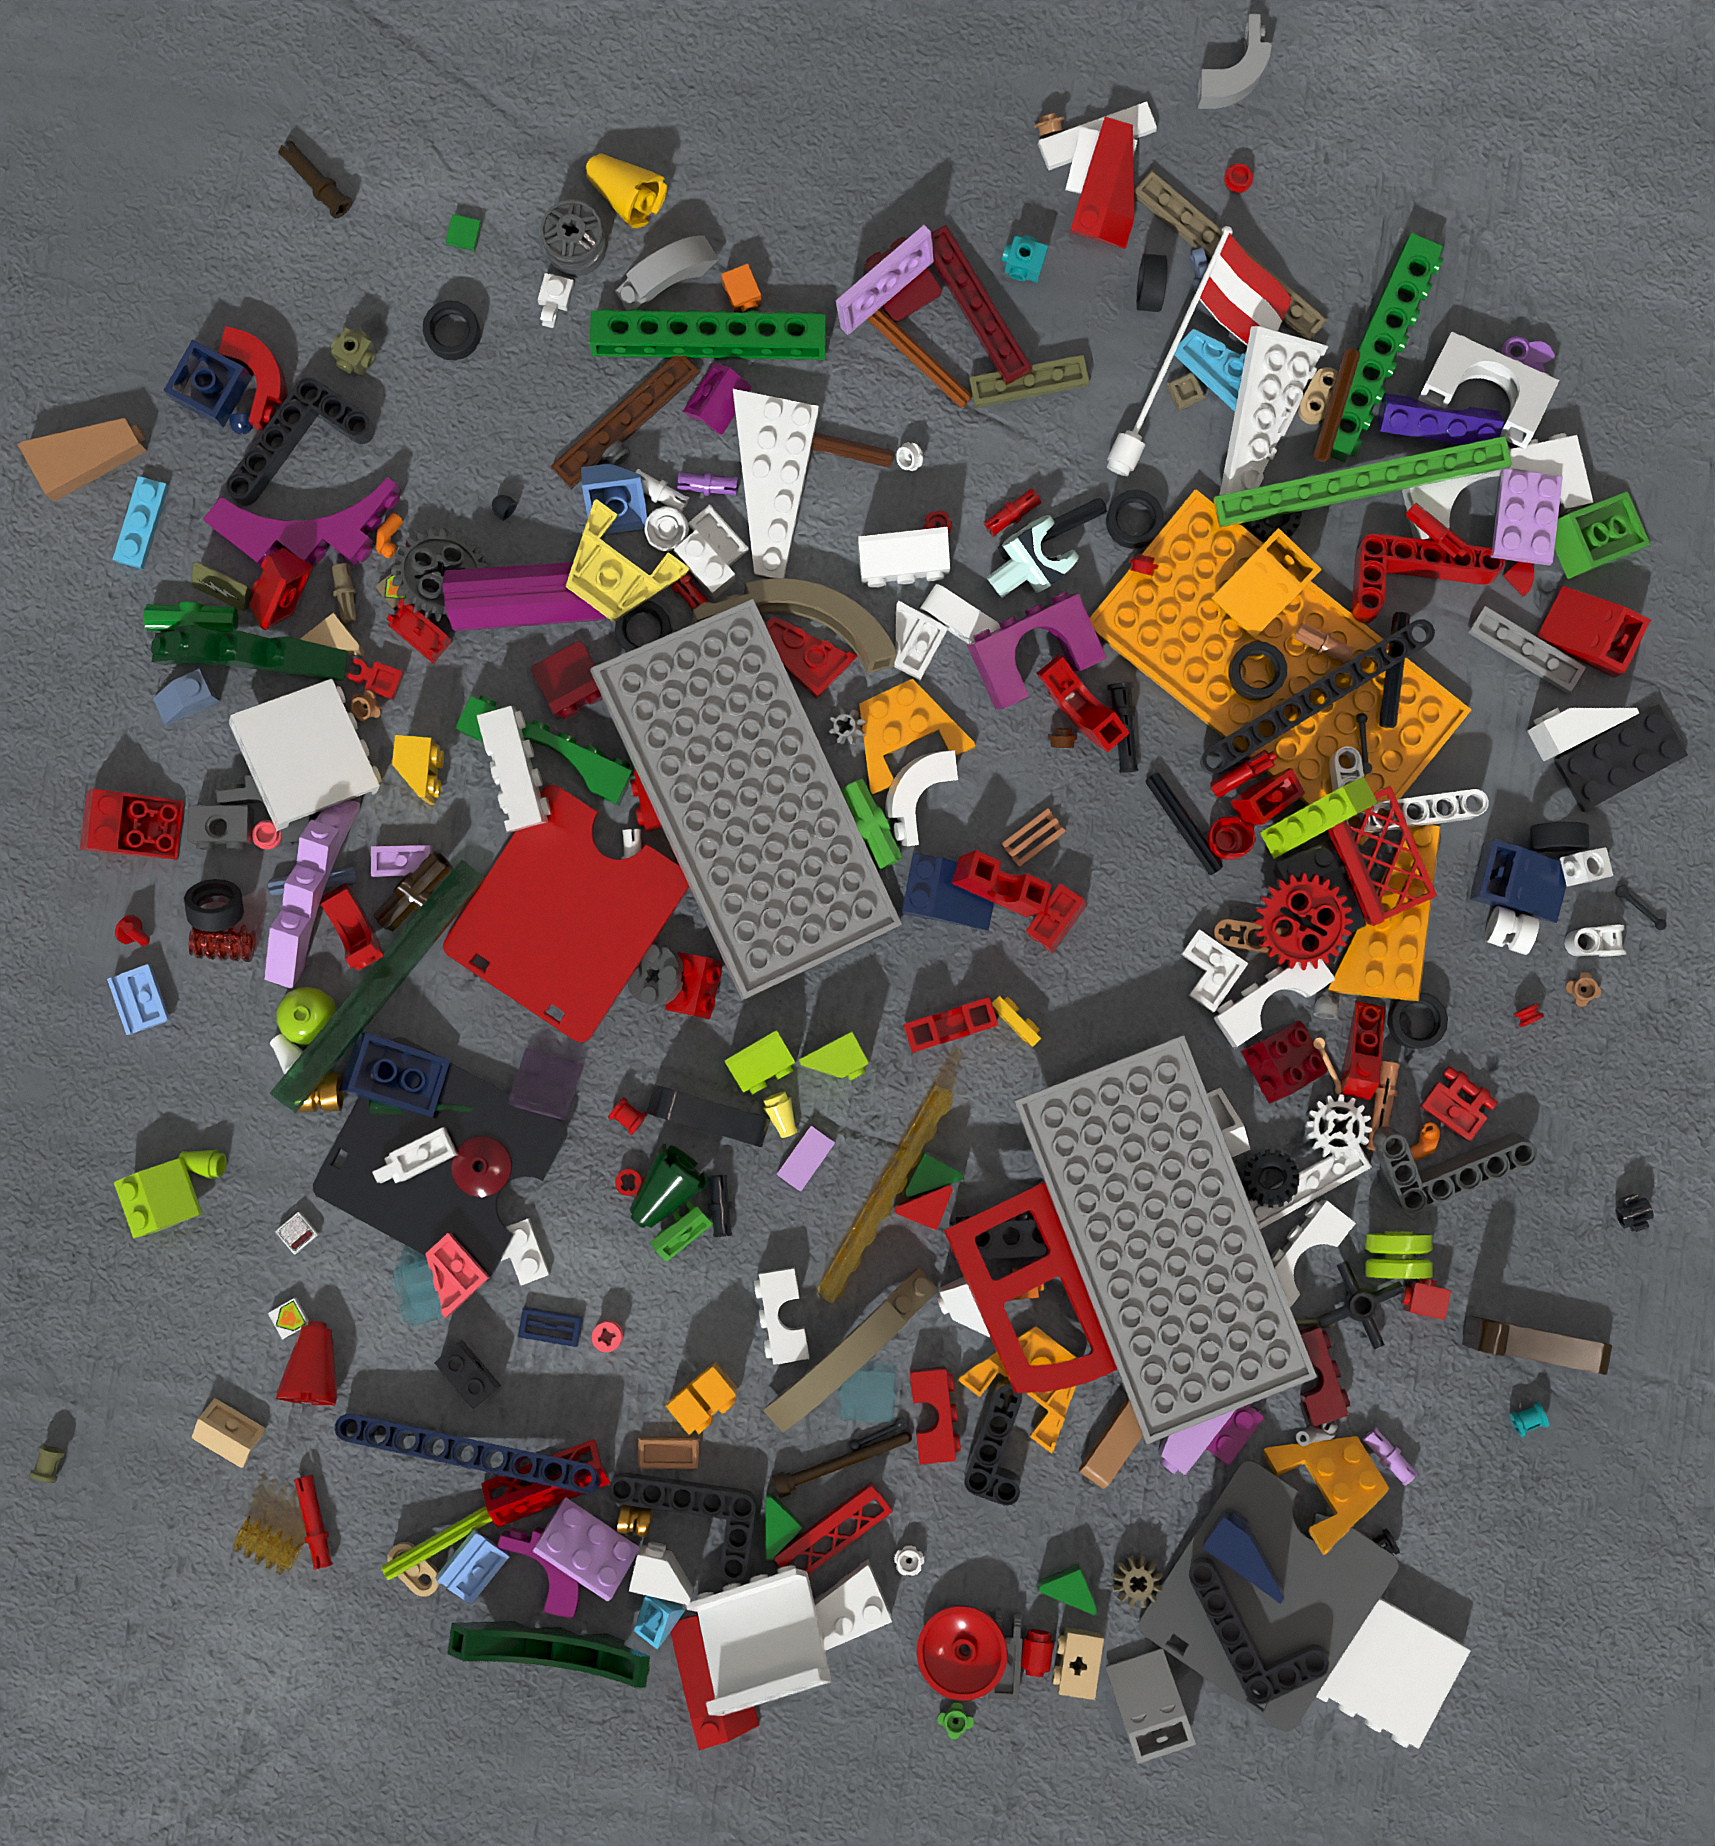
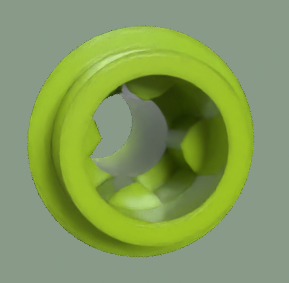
[179,1149,227,1179]

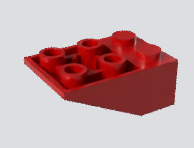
[1536,586,1651,678]
[79,788,184,860]

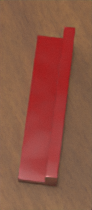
[481,1439,610,1528]
[773,1481,893,1575]

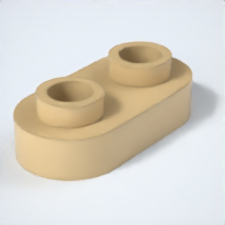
[1298,367,1338,424]
[387,1542,440,1597]

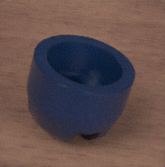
[229,413,253,434]

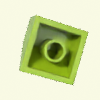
[724,1030,796,1095]
[799,1032,869,1081]
[114,1157,202,1239]

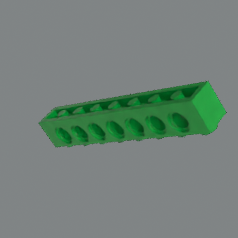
[1313,232,1444,463]
[589,308,826,360]

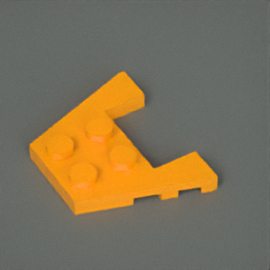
[859,679,976,796]
[958,1325,1077,1454]
[1263,1436,1389,1555]

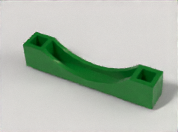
[455,695,634,806]

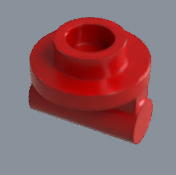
[115,915,150,946]

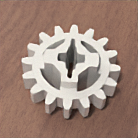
[1305,1095,1372,1160]

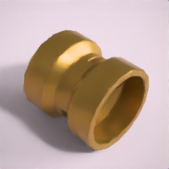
[617,1505,652,1537]

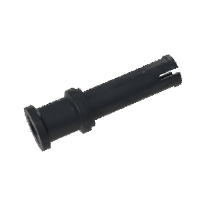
[1107,682,1139,773]

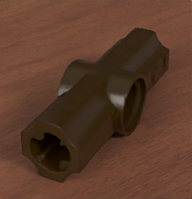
[373,851,453,932]

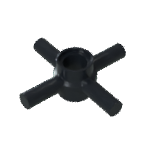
[1317,1261,1404,1349]

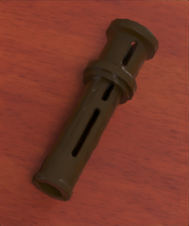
[278,140,353,219]

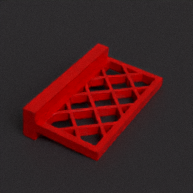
[1328,786,1437,926]

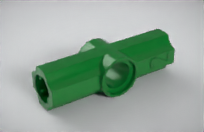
[143,602,239,632]

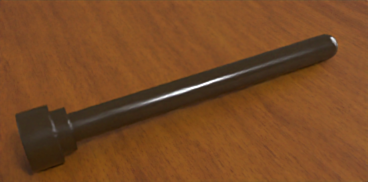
[772,1431,912,1499]

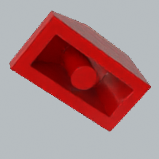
[1230,768,1305,826]

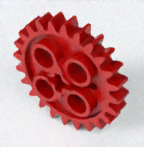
[1253,872,1353,970]

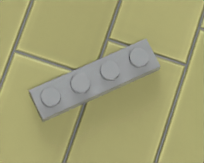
[1467,606,1586,694]

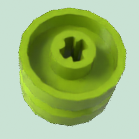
[1365,1231,1433,1279]

